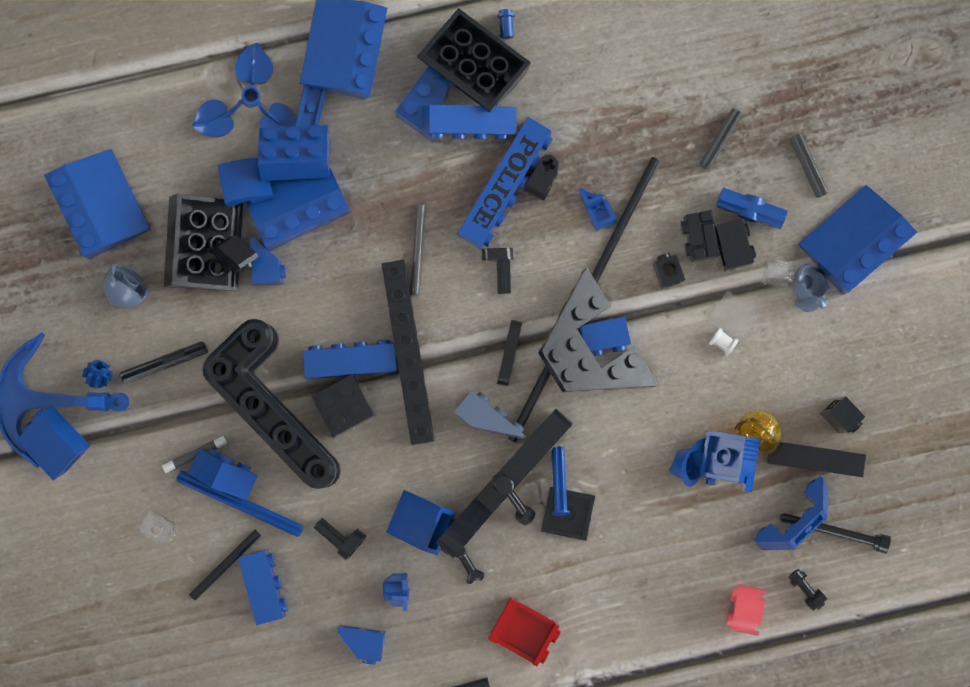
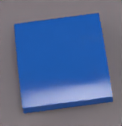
[217,158,274,207]

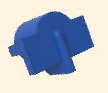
[383,573,410,611]

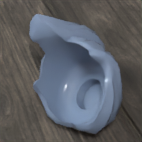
[793,264,830,312]

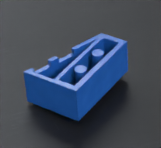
[395,66,452,142]

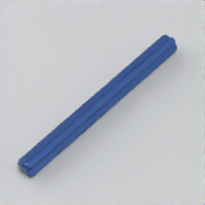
[176,471,304,537]

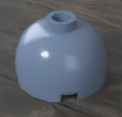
[103,264,150,309]

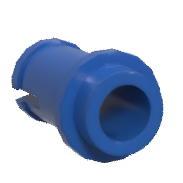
[497,9,515,39]

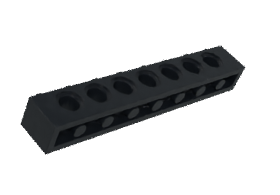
[381,259,435,445]

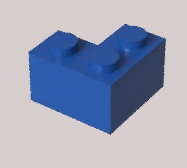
[187,448,258,500]

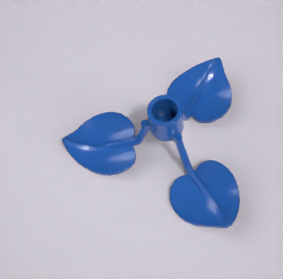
[192,43,296,137]

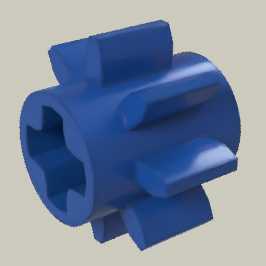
[82,360,113,389]

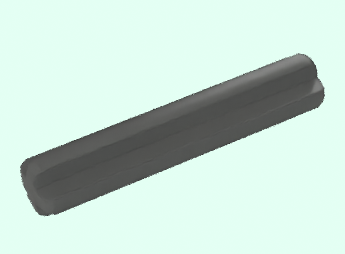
[699,108,742,170]
[790,133,828,198]

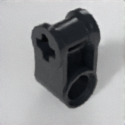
[524,155,559,201]

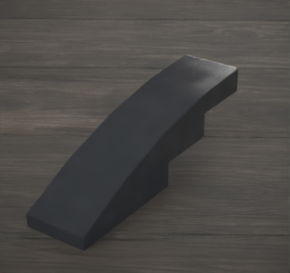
[767,441,867,478]

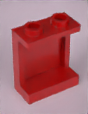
[488,597,561,667]

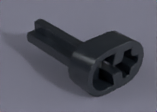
[481,248,513,294]
[314,518,367,560]

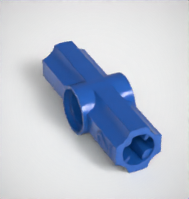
[716,187,788,230]

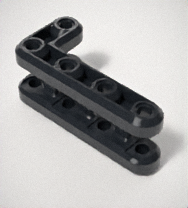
[202,319,341,489]

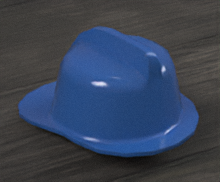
[669,438,706,487]

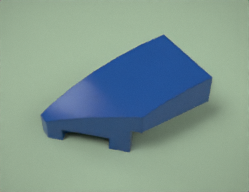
[578,188,617,231]

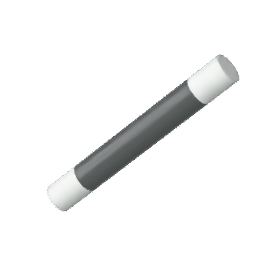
[162,435,228,473]

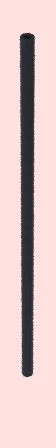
[508,157,659,443]

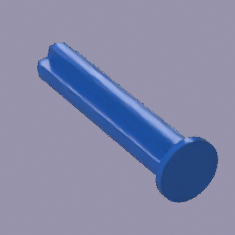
[552,446,570,516]

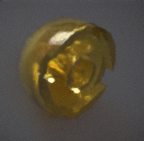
[735,409,782,456]

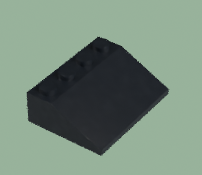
[417,8,531,113]
[164,194,243,292]

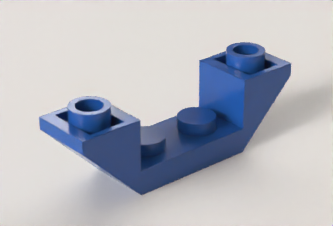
[754,476,828,550]

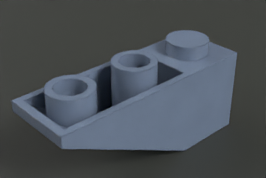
[454,391,526,440]

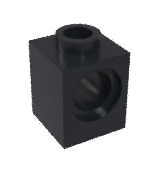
[653,253,686,290]

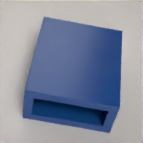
[16,406,90,481]
[386,490,456,556]

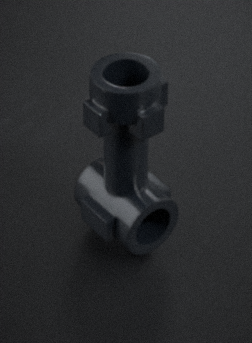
[788,569,828,611]

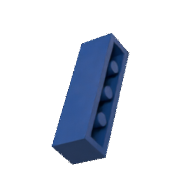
[422,105,516,140]
[303,340,398,380]

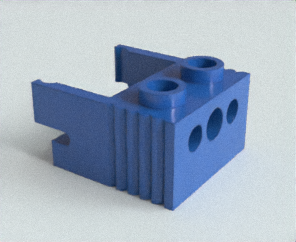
[699,430,761,492]

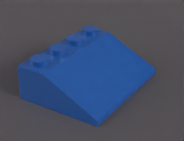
[299,0,388,100]
[44,149,151,260]
[246,168,351,251]
[798,185,917,295]

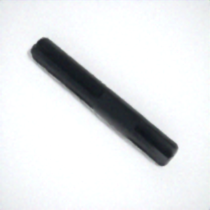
[120,341,208,384]

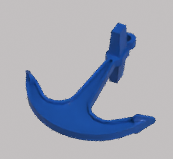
[0,332,129,468]

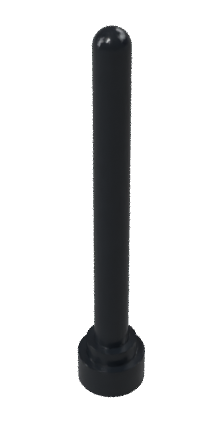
[780,513,891,554]

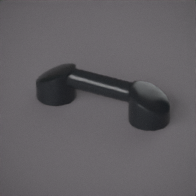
[491,473,536,525]

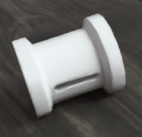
[708,327,739,356]

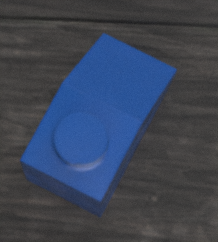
[250,238,286,286]
[338,625,386,665]

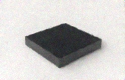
[541,487,595,541]

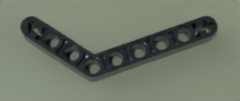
[435,409,573,558]

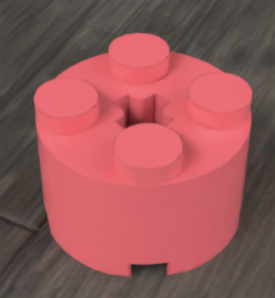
[726,584,766,636]

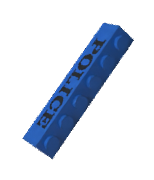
[458,117,553,250]

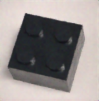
[311,375,376,438]

